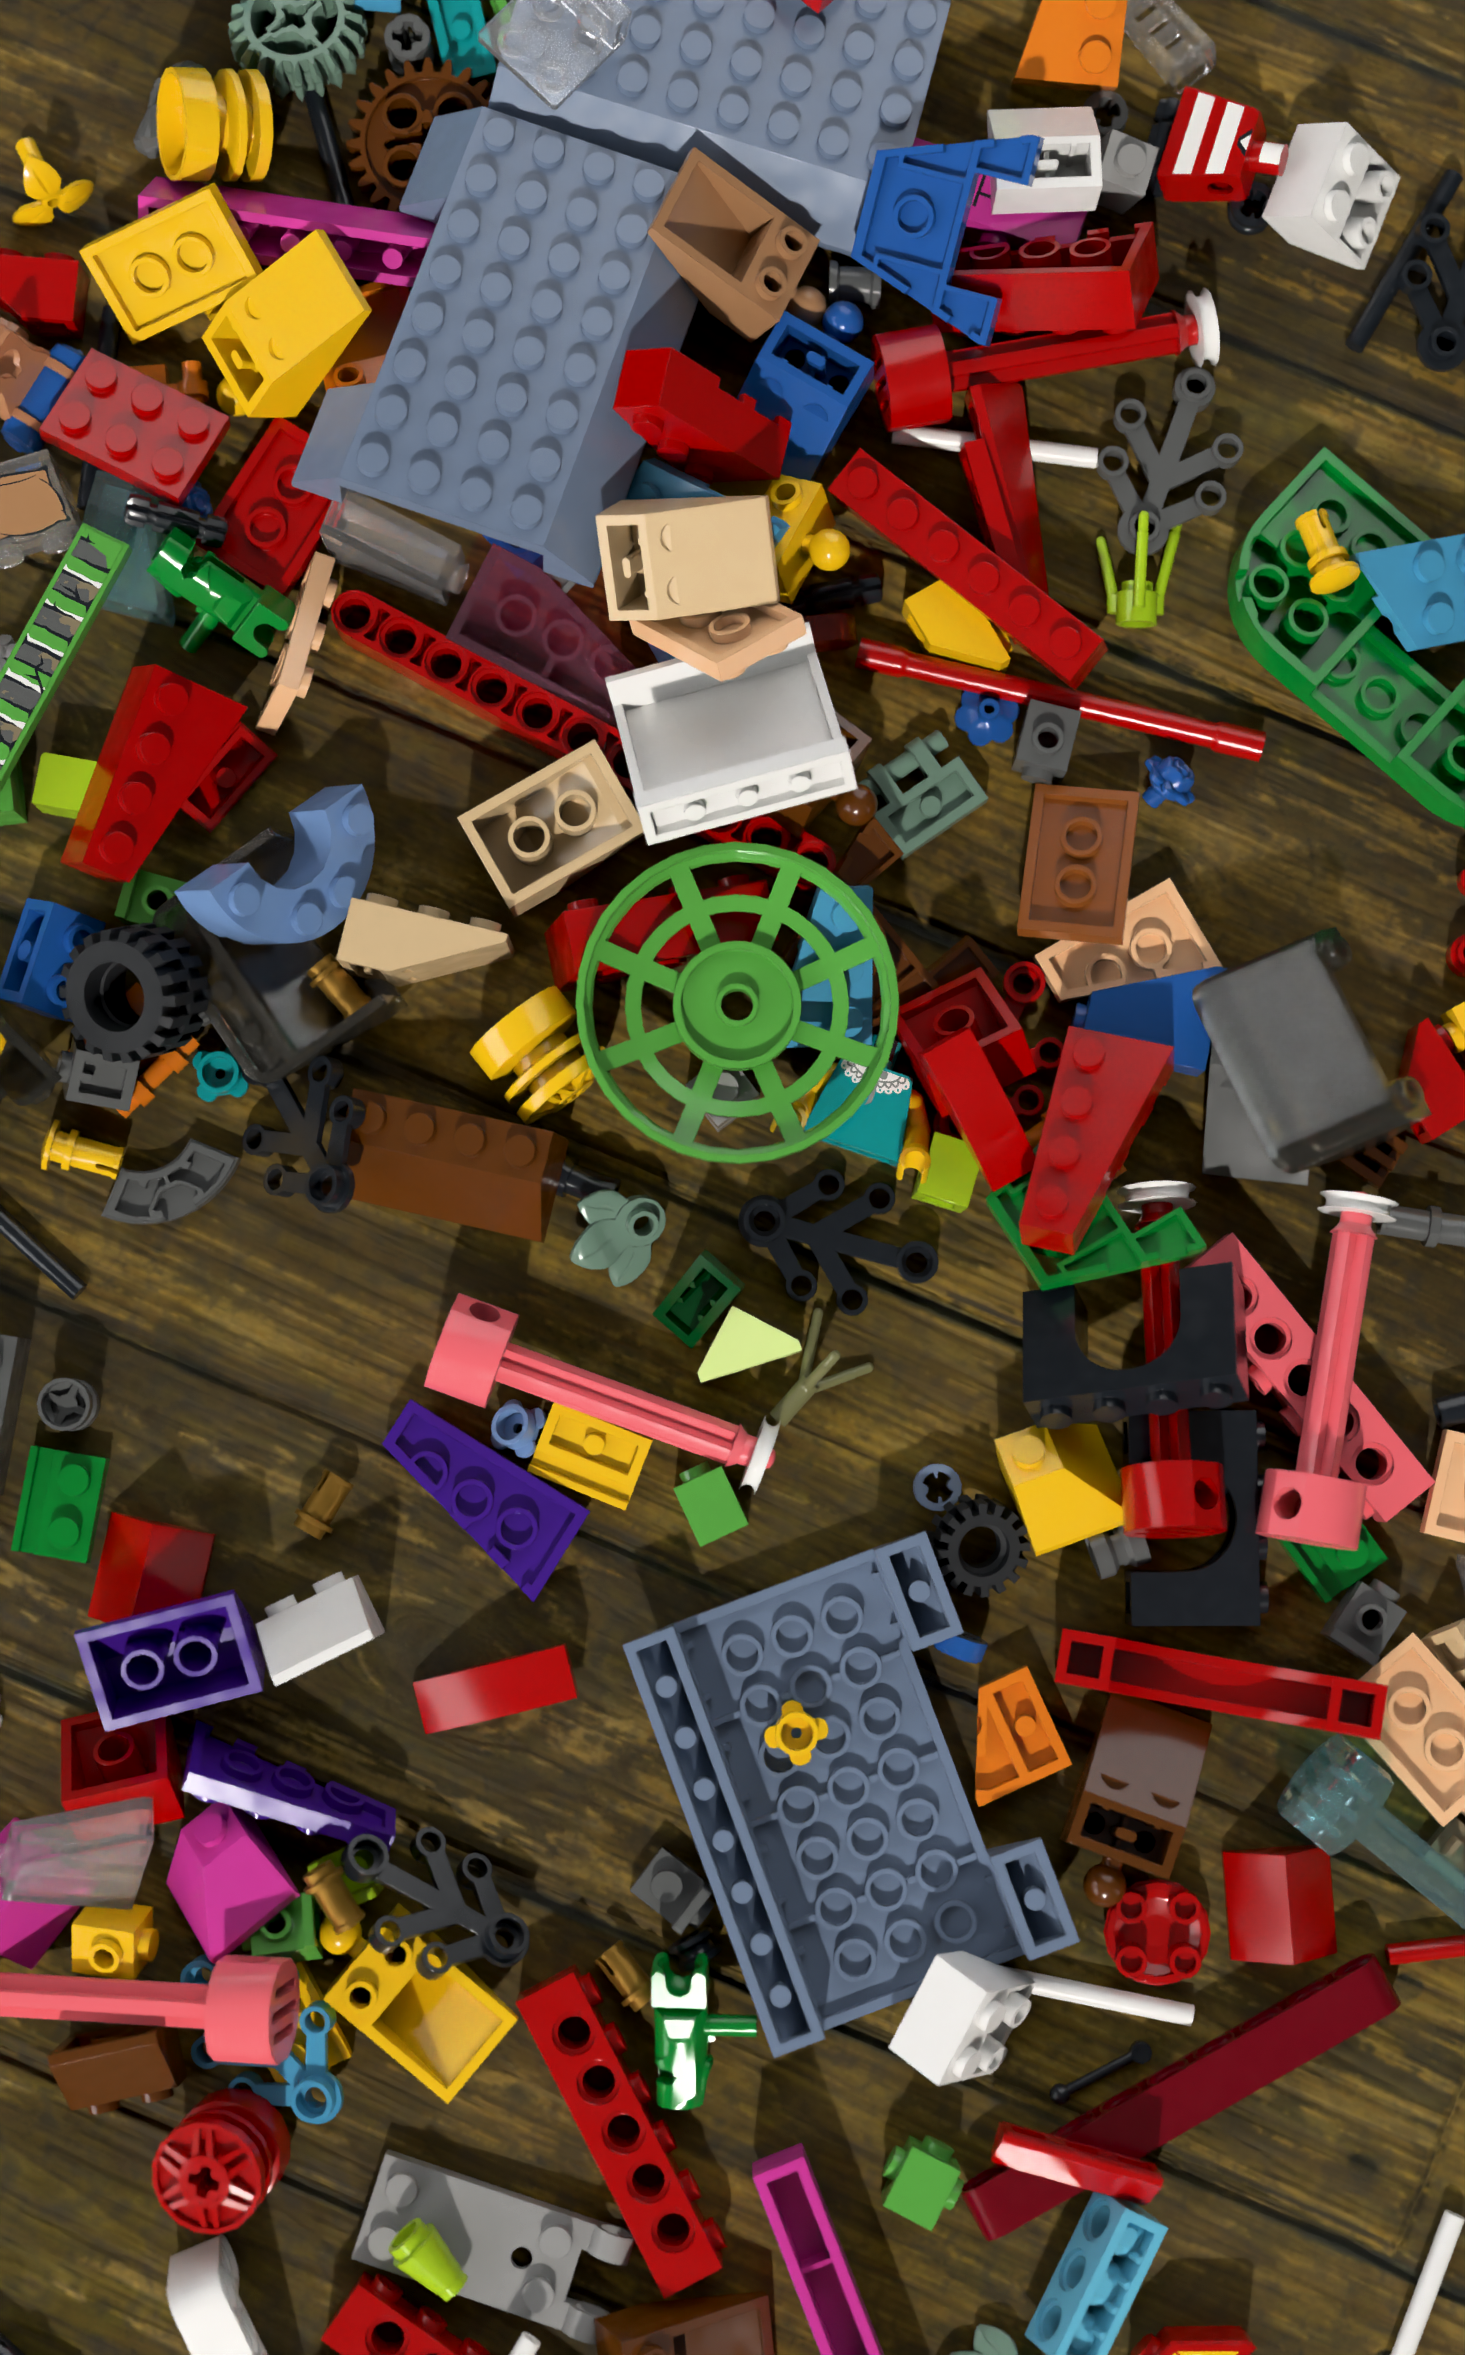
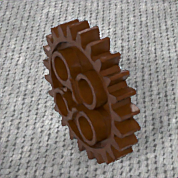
[346,57,491,213]

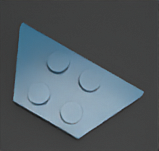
[1348,534,1465,652]

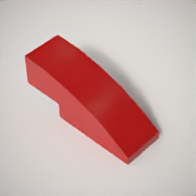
[917,1027,1036,1192]
[413,1643,579,1734]

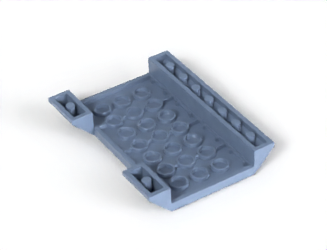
[488,0,951,256]
[291,106,699,588]
[622,1531,1080,2058]

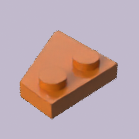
[975,1665,1072,1807]

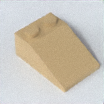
[457,739,644,917]

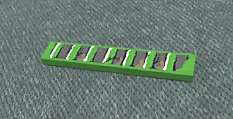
[0,523,133,793]

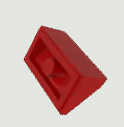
[180,721,278,833]

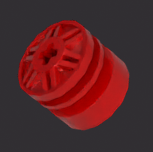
[152,2088,291,2235]

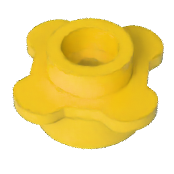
[764,1700,828,1765]

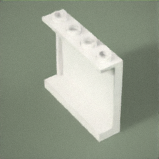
[605,622,857,846]

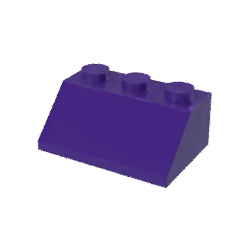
[74,1590,266,1732]

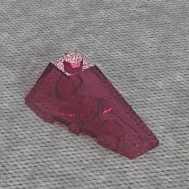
[445,542,637,728]

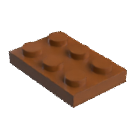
[1017,783,1140,945]

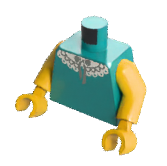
[770,1034,931,1184]

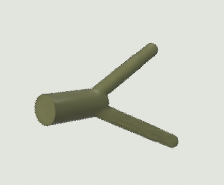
[770,1308,874,1427]

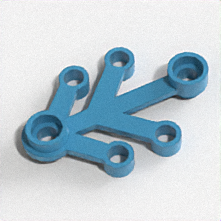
[180,1954,344,2124]

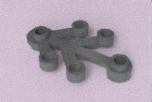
[1096,367,1244,556]

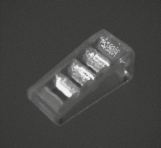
[1124,0,1216,94]

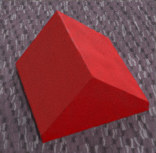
[88,1512,216,1623]
[1221,1844,1337,1965]

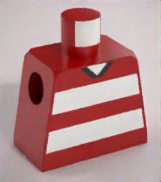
[1157,86,1288,202]

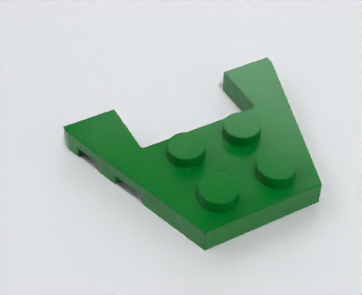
[986,1143,1207,1291]

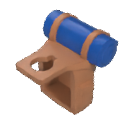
[0,317,85,456]

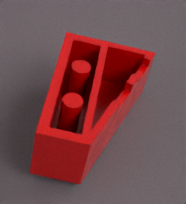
[613,347,792,486]

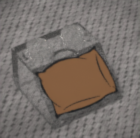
[0,449,82,569]

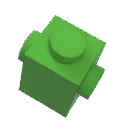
[880,2135,964,2231]

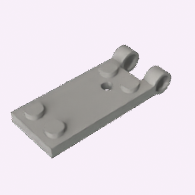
[351,2149,635,2345]

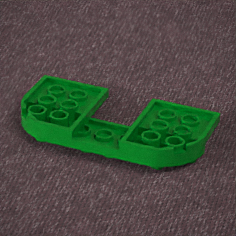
[1227,447,1465,828]

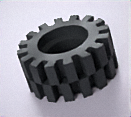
[927,1493,1030,1597]

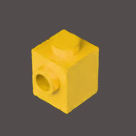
[72,1898,159,1980]

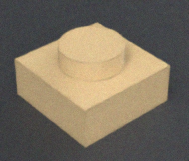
[1421,1618,1465,1682]

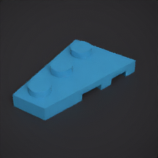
[786,885,873,1048]

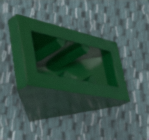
[652,1249,746,1349]

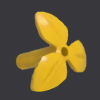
[12,137,94,226]

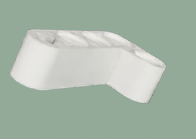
[167,2234,268,2355]

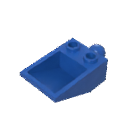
[736,301,874,482]

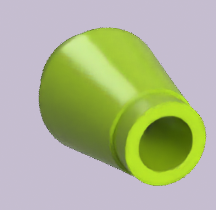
[388,2218,468,2301]

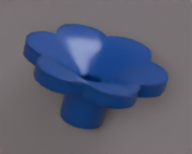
[954,691,1019,747]

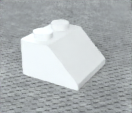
[255,1571,385,1687]

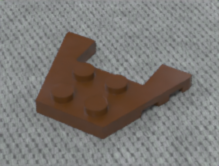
[781,817,1000,1028]

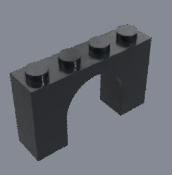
[1023,1262,1249,1429]
[1122,1410,1269,1626]

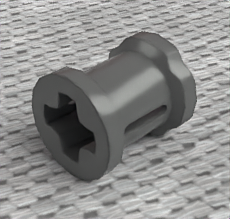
[384,13,435,77]
[828,260,881,309]

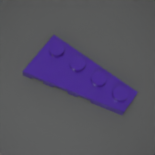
[382,1399,591,1602]
[182,1719,396,1853]

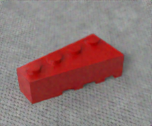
[931,221,1160,337]
[60,664,248,883]
[544,874,779,992]
[1019,1026,1174,1255]

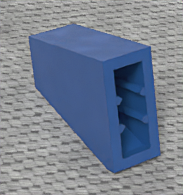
[1071,966,1227,1077]

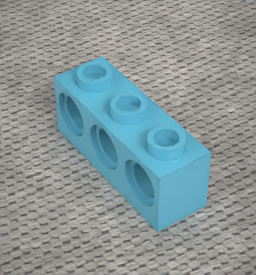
[1024,2191,1168,2355]

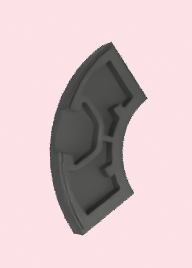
[101,1138,242,1225]

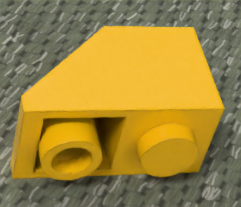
[902,580,1013,673]

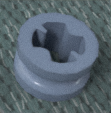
[913,1464,962,1511]

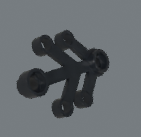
[1397,213,1465,372]
[241,1043,366,1214]
[738,1169,939,1316]
[341,1827,530,1980]

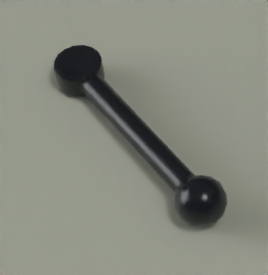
[1050,2040,1152,2105]

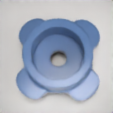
[491,1399,547,1458]

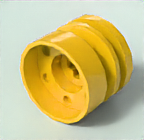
[156,67,273,182]
[469,985,605,1125]

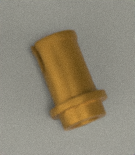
[307,953,373,1022]
[293,1469,354,1540]
[303,1859,366,1935]
[594,1939,652,2012]

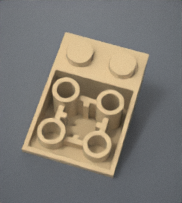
[595,495,780,621]
[336,893,515,987]

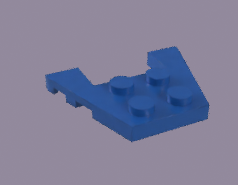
[851,135,1045,346]

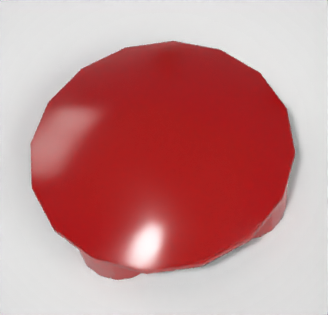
[1103,1878,1211,1986]

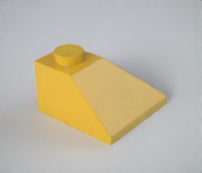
[994,1423,1123,1557]

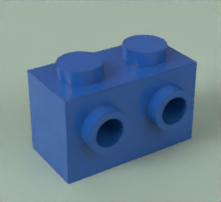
[0,898,106,1022]

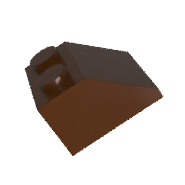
[47,2024,187,2115]

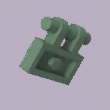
[858,729,988,860]

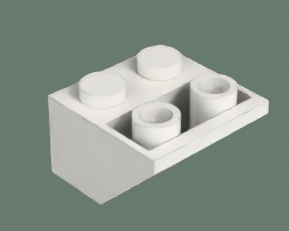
[987,106,1103,214]
[1262,122,1401,269]
[888,1950,1037,2086]

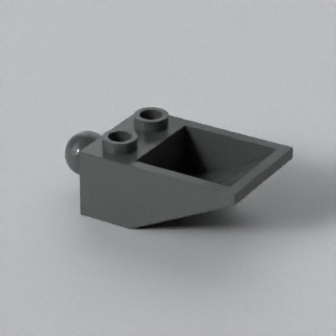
[1202,973,1326,1186]

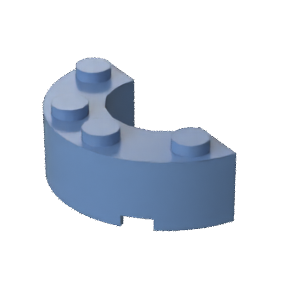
[174,784,375,945]

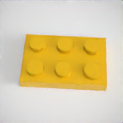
[79,182,263,344]

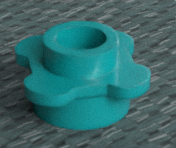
[193,1046,249,1102]

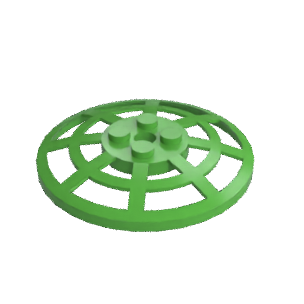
[576,842,899,1164]

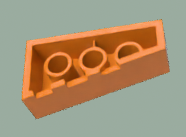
[1011,0,1127,92]

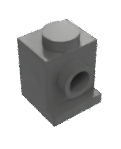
[1320,1578,1407,1666]

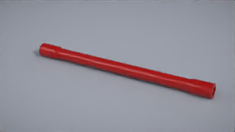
[855,637,1266,762]

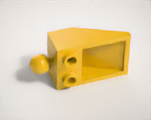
[202,229,372,418]
[709,474,850,604]
[319,1903,518,2104]

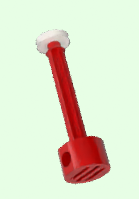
[871,288,1220,433]
[1117,1180,1227,1539]

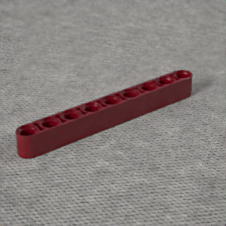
[960,1953,1401,2241]

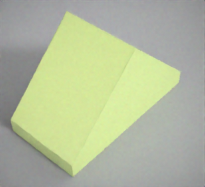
[697,1306,802,1383]

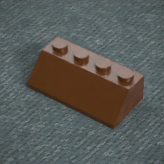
[346,1088,569,1243]

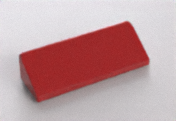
[990,2121,1164,2205]

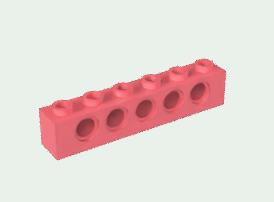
[1183,1232,1436,1523]

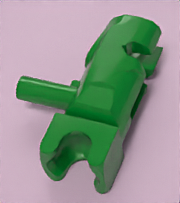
[145,526,296,658]
[651,1952,758,2110]

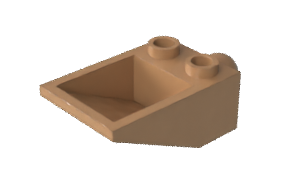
[647,147,827,343]

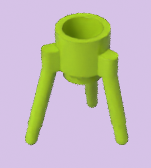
[1096,510,1182,628]

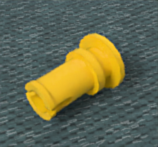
[1295,508,1361,595]
[41,1119,125,1180]

